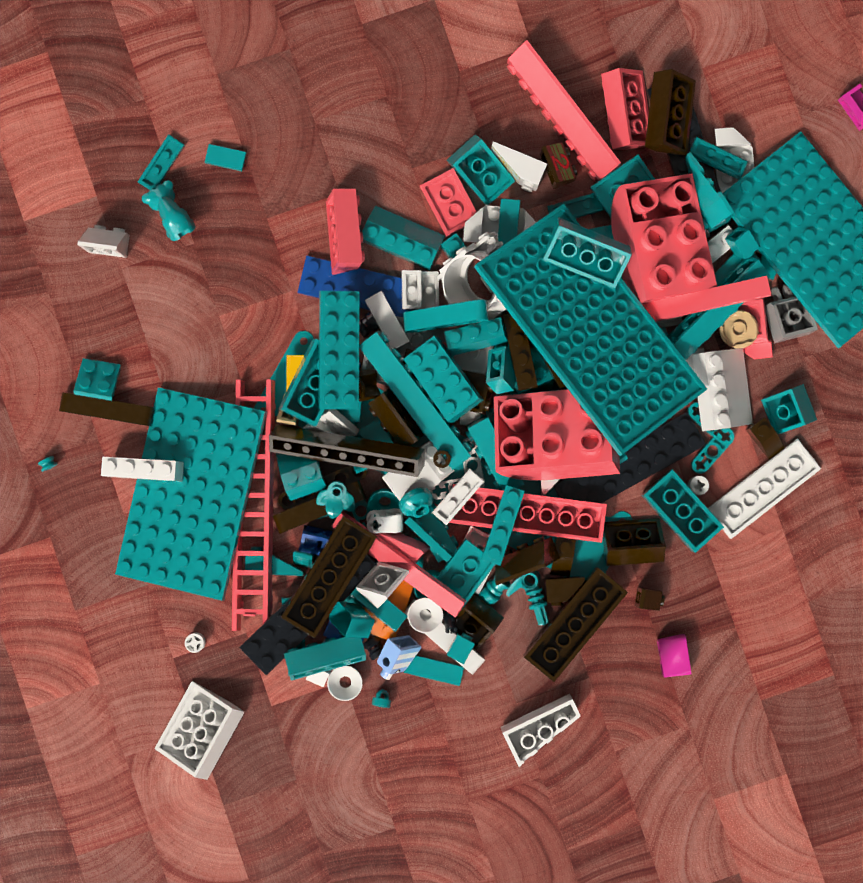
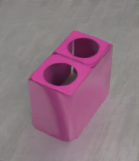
[657,634,691,677]

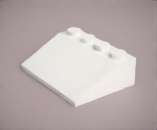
[692,348,753,431]
[155,681,244,780]

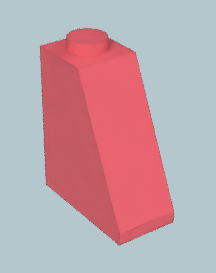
[374,533,431,563]

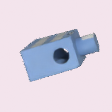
[377,635,421,680]

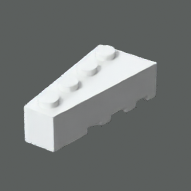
[501,694,580,767]

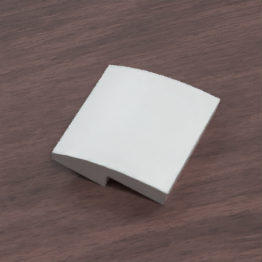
[402,270,439,310]
[304,409,359,437]

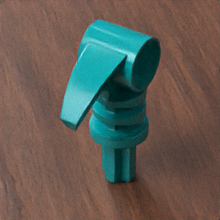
[506,570,549,626]

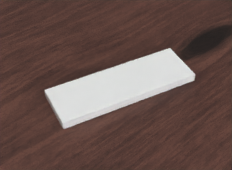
[708,438,821,539]

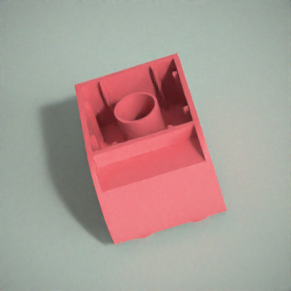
[611,173,717,304]
[494,389,620,480]

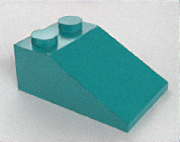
[447,135,515,206]
[275,453,327,501]

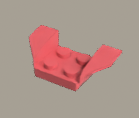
[738,297,773,359]

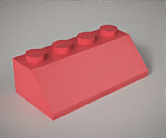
[601,68,649,150]
[326,189,365,275]

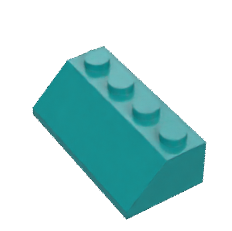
[362,206,445,271]
[543,217,632,288]

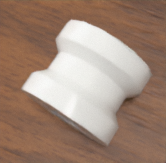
[688,476,709,495]
[185,632,206,653]

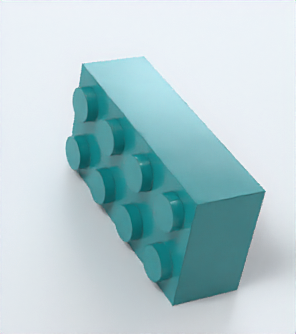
[403,336,483,423]
[278,339,325,426]
[641,469,724,553]

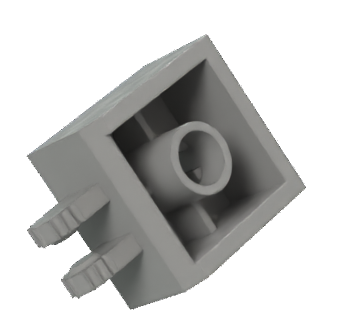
[765,285,818,344]

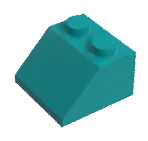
[761,384,817,434]

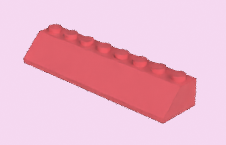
[507,40,621,182]
[449,484,607,543]

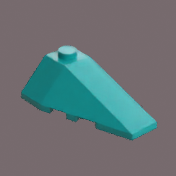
[685,152,735,233]

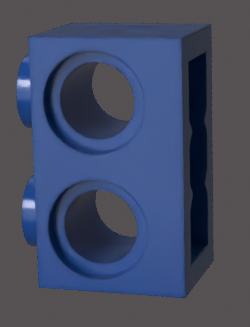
[299,525,333,555]

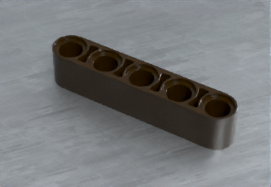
[59,392,154,426]
[278,466,368,509]
[272,480,367,534]

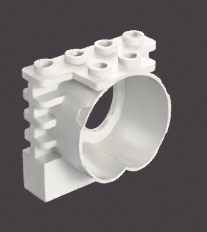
[437,232,507,325]

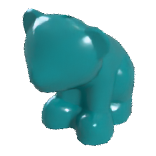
[142,180,196,241]

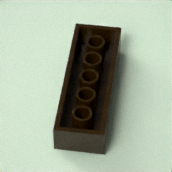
[281,516,377,638]
[523,567,628,682]

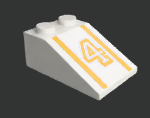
[491,141,547,192]

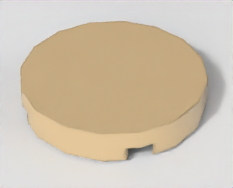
[720,310,759,349]

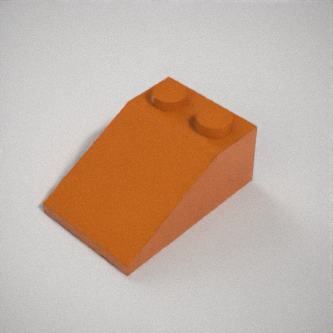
[362,580,413,640]

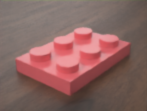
[420,168,477,237]

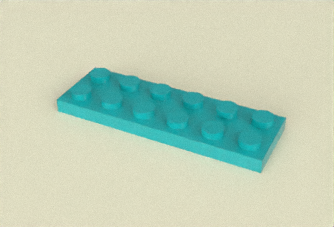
[319,291,359,409]

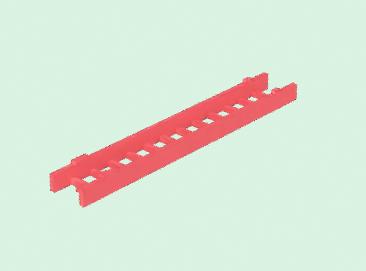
[232,379,276,631]

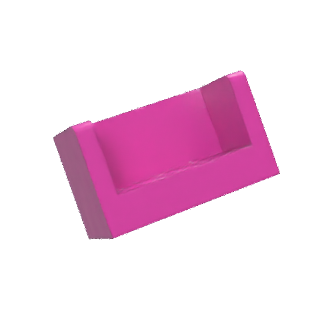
[838,83,863,131]

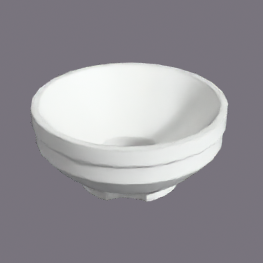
[408,598,443,633]
[327,666,362,701]

